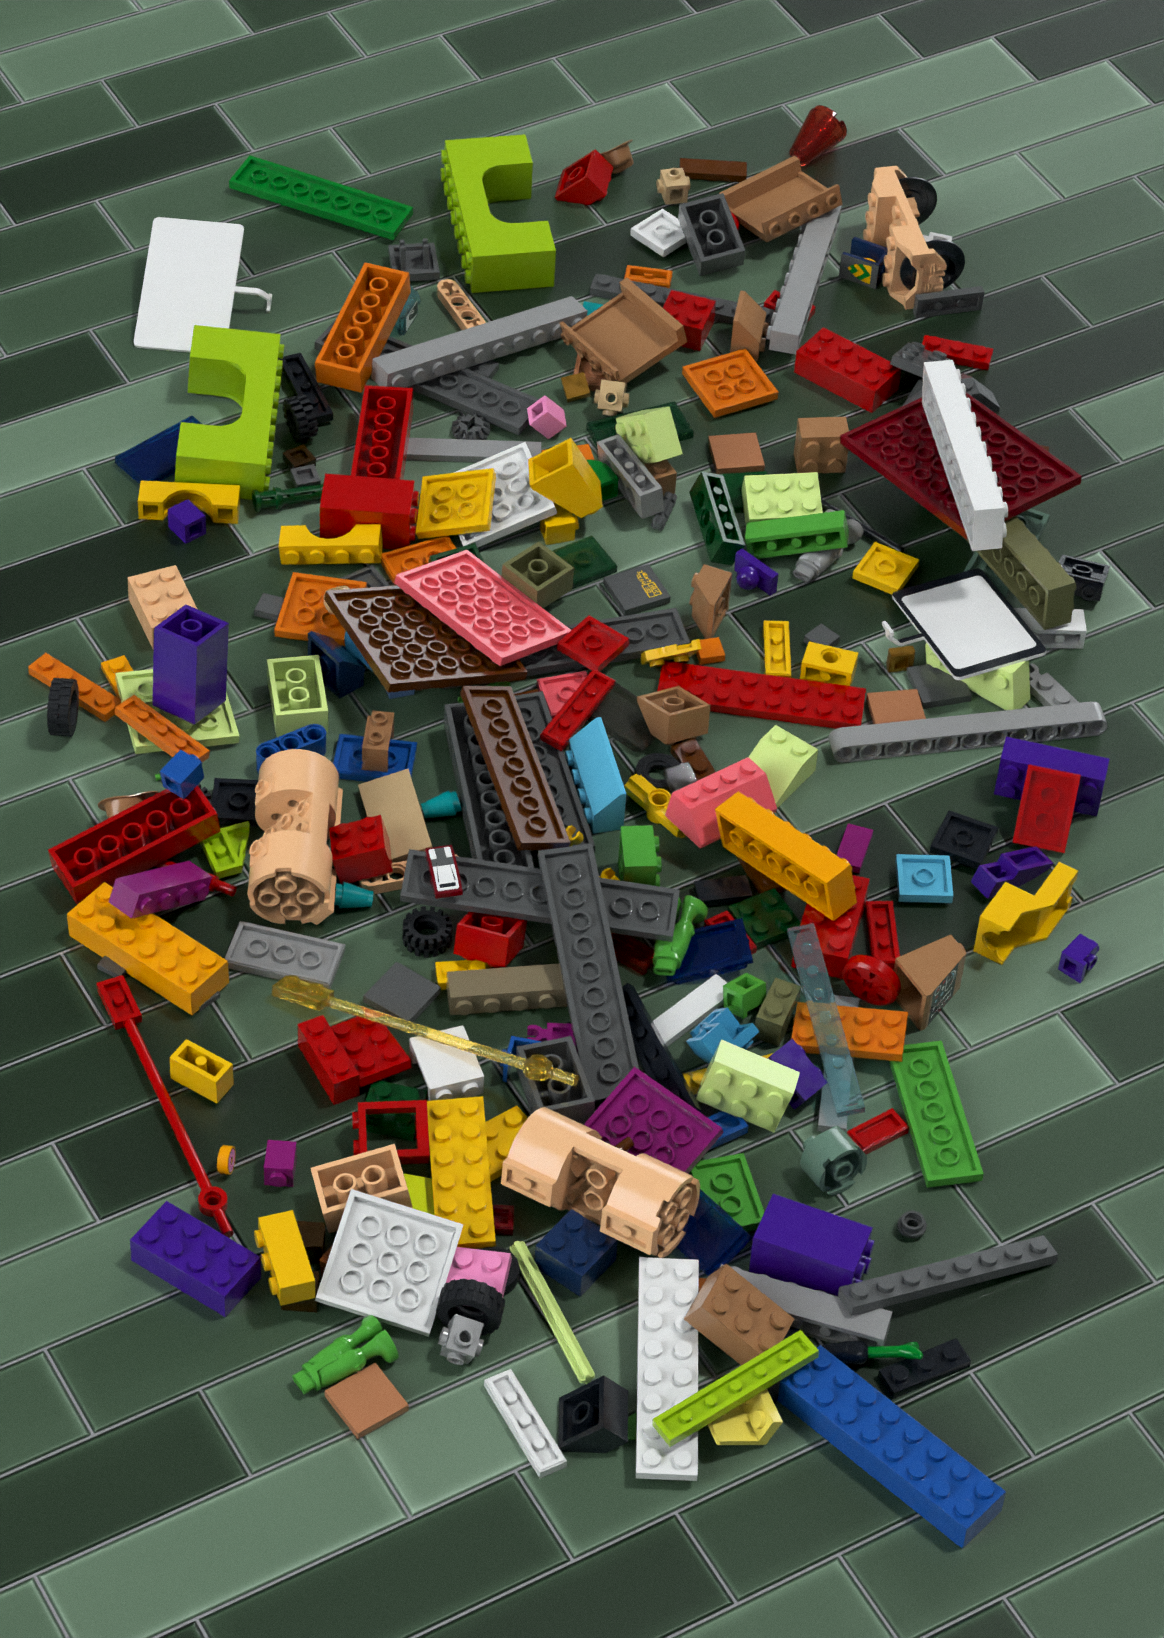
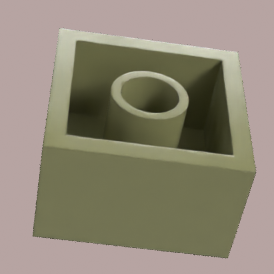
[502,541,574,608]

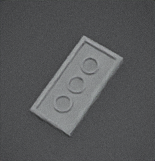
[224,921,345,991]

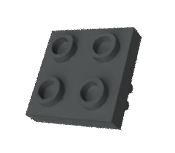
[388,238,440,281]

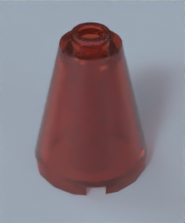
[789,105,847,166]

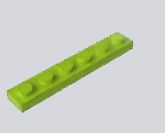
[652,1330,819,1447]

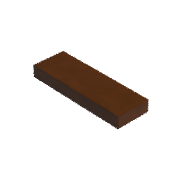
[679,158,747,182]

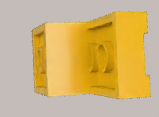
[973,862,1078,965]

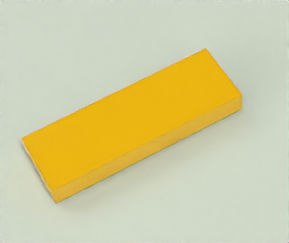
[763,620,791,678]

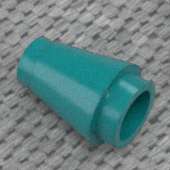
[421,790,462,819]
[334,882,374,908]

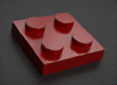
[557,615,629,672]

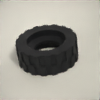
[47,678,79,737]
[436,1279,505,1336]

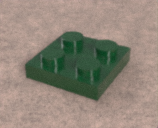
[728,888,801,950]
[365,1080,428,1141]

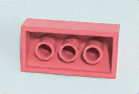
[665,757,777,849]

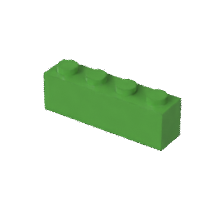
[745,510,849,559]

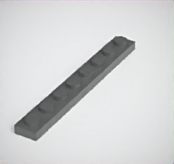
[590,274,775,326]
[838,1235,1058,1316]

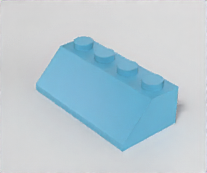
[565,717,626,834]

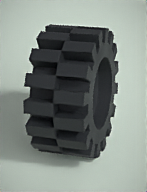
[282,394,318,441]
[402,906,452,958]

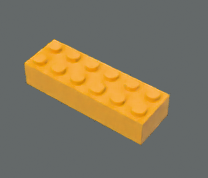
[715,791,857,921]
[67,882,229,1015]

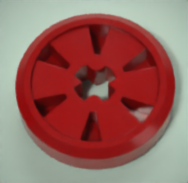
[842,955,901,1006]

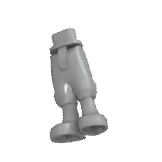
[793,509,864,582]

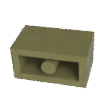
[753,977,801,1047]

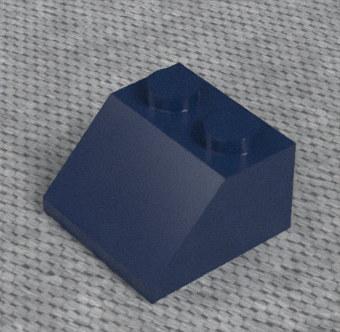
[308,631,365,699]

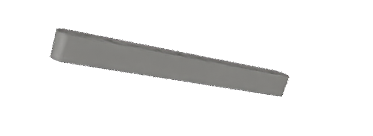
[828,702,1107,763]

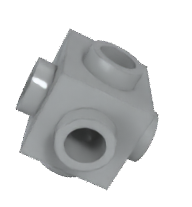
[438,1314,484,1365]

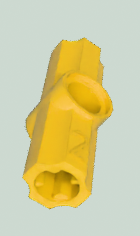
[624,774,686,839]

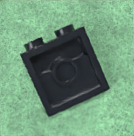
[1059,554,1110,602]

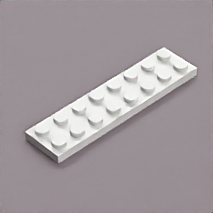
[636,1257,699,1481]

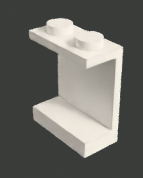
[409,1025,484,1101]

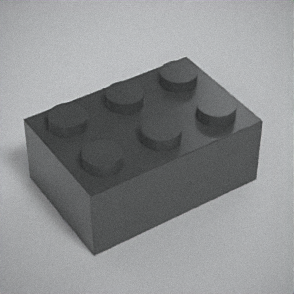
[678,193,745,276]
[516,1036,595,1124]

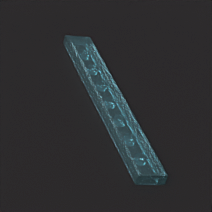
[787,923,865,1118]

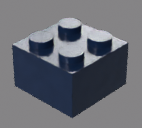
[534,1209,618,1297]

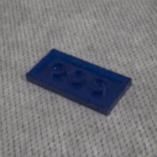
[115,415,202,484]

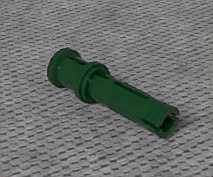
[252,483,324,512]

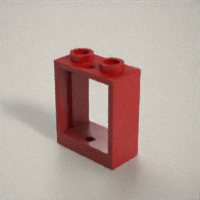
[352,1100,430,1164]

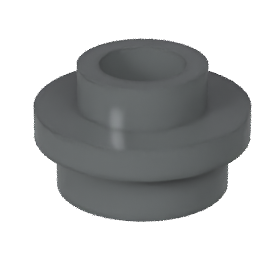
[897,1210,927,1239]

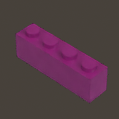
[109,861,212,918]

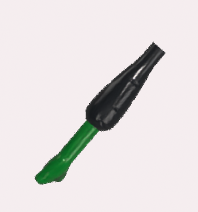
[816,1341,923,1365]

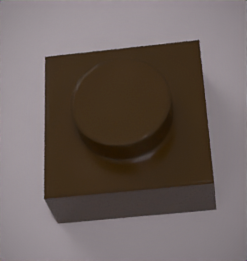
[283,444,316,469]

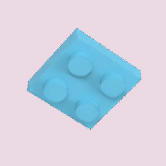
[895,854,953,903]

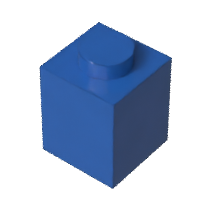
[160,750,204,799]

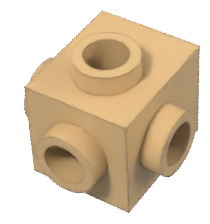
[656,168,690,205]
[594,380,630,416]

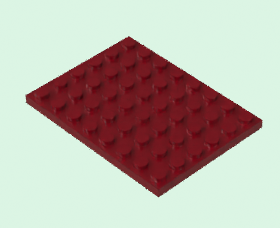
[840,392,1082,539]

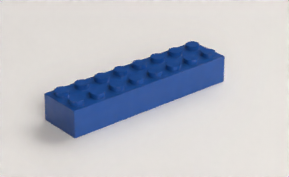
[777,1345,1006,1549]

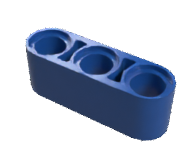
[256,724,326,774]

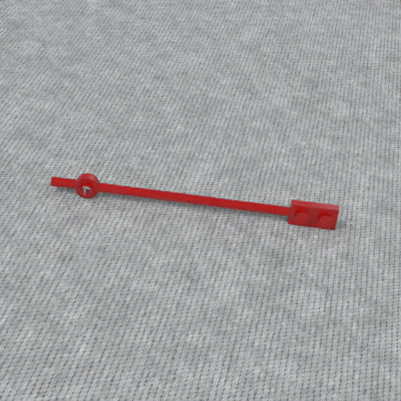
[96,975,234,1238]

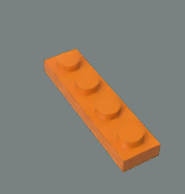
[28,653,121,722]
[115,695,210,762]

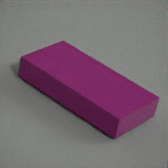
[837,823,873,874]

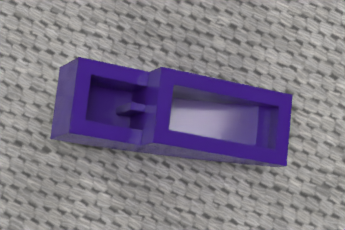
[971,846,1053,899]

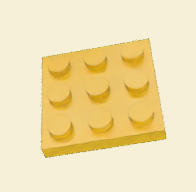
[416,468,496,539]

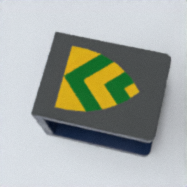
[839,237,888,289]

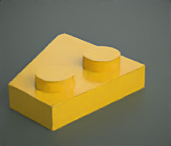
[640,639,701,668]

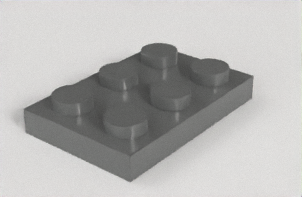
[890,342,951,378]

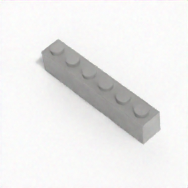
[720,1264,892,1346]

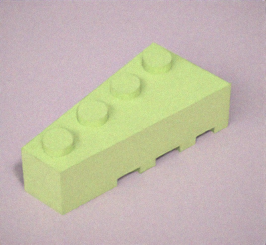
[925,643,1030,710]

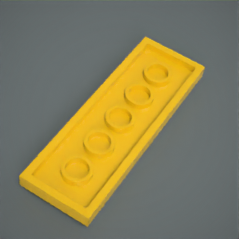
[427,1096,496,1249]

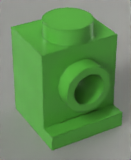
[723,973,766,1019]

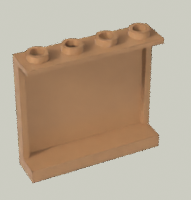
[719,156,843,242]
[560,277,687,383]

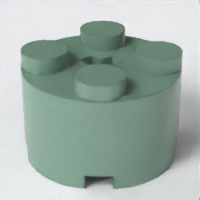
[800,1126,867,1195]

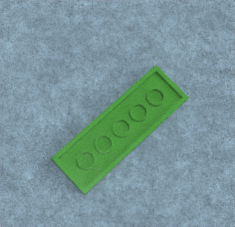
[889,1041,984,1188]

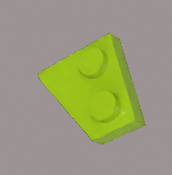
[200,821,250,879]

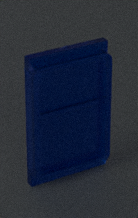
[666,918,754,984]
[677,1189,752,1276]

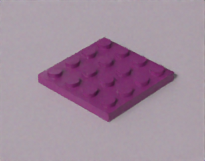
[584,1066,723,1174]

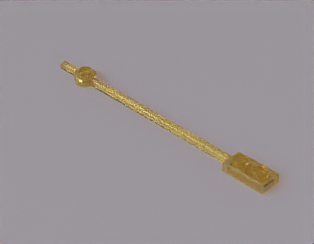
[272,975,579,1086]

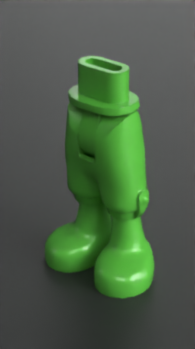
[652,895,708,976]
[292,1315,399,1394]

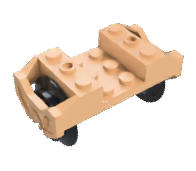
[863,166,965,310]

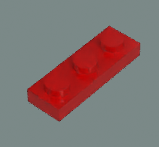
[922,335,993,371]

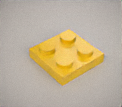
[852,542,919,594]

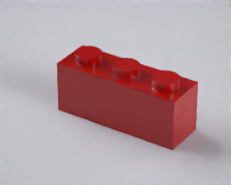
[297,1015,360,1105]

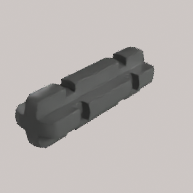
[651,492,677,531]

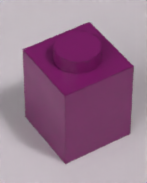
[264,1140,297,1187]

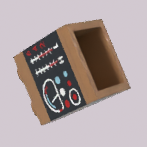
[894,935,966,1031]

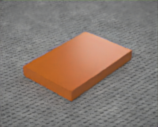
[381,536,456,586]

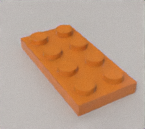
[791,1002,908,1062]

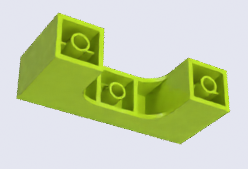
[440,134,556,293]
[175,325,284,500]

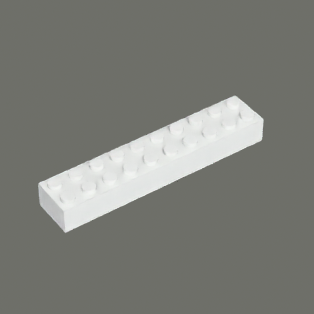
[922,360,1008,551]

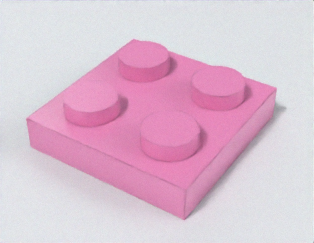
[446,1247,512,1307]

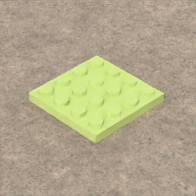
[115,669,239,754]

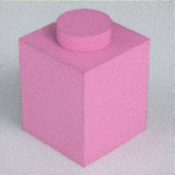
[527,396,567,439]

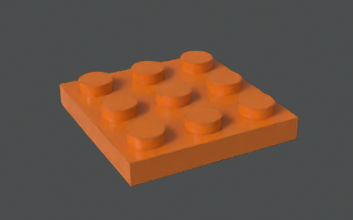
[682,348,779,418]
[274,572,367,646]

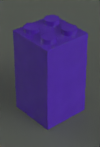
[152,604,229,724]
[749,1194,875,1296]

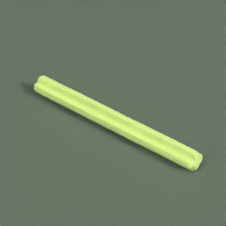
[509,1241,595,1384]

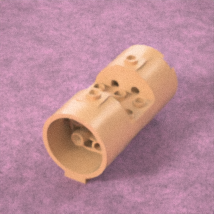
[247,749,343,925]
[501,1107,700,1258]

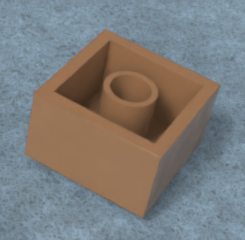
[794,417,849,473]

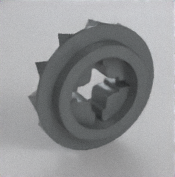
[452,413,490,440]

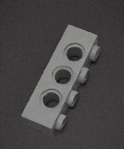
[597,434,664,519]

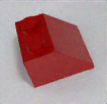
[555,149,613,205]

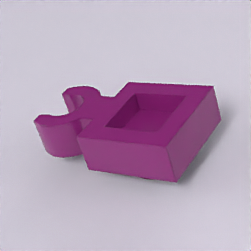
[527,1023,575,1045]

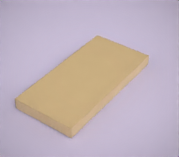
[358,769,432,863]

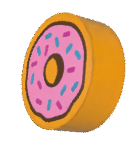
[217,1145,236,1175]

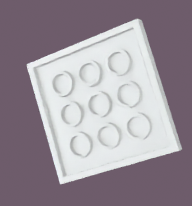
[454,442,557,548]
[315,1189,463,1337]

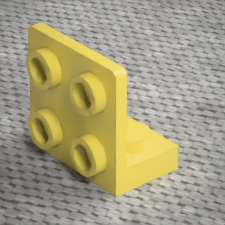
[708,1389,783,1445]

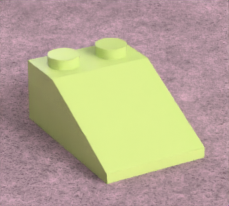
[749,725,818,808]

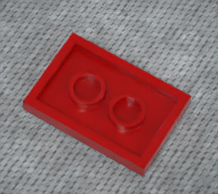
[1012,764,1081,853]
[331,1010,412,1087]

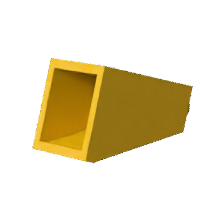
[528,438,603,518]

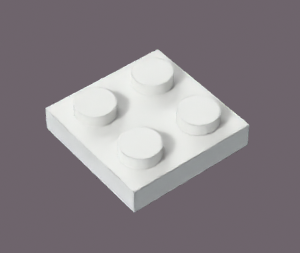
[630,209,687,257]

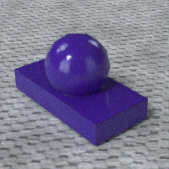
[734,549,779,596]

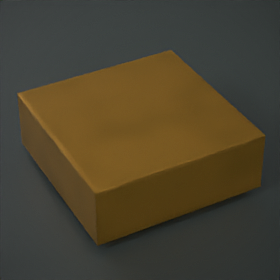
[561,372,590,402]
[886,645,915,673]

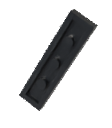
[279,353,333,424]

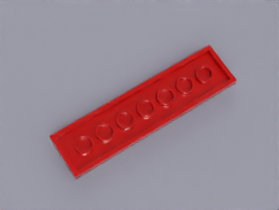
[657,661,866,729]

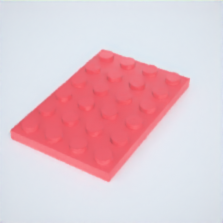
[394,550,571,666]

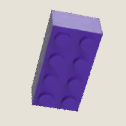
[994,737,1110,816]
[130,1201,261,1317]

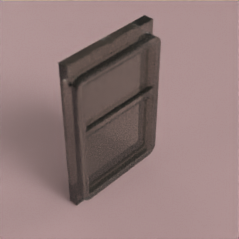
[588,682,656,753]

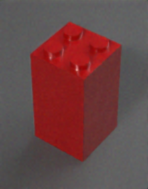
[320,473,419,550]

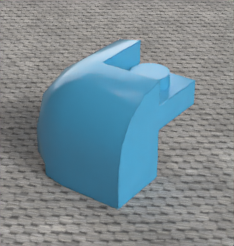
[686,1007,759,1063]

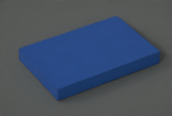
[333,734,417,782]

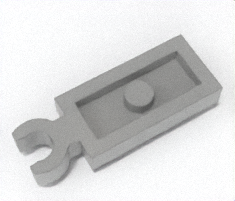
[1029,663,1079,706]

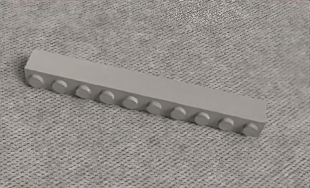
[766,205,842,355]
[371,296,588,388]

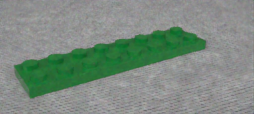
[229,155,413,240]

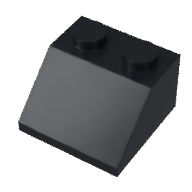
[558,1375,628,1453]

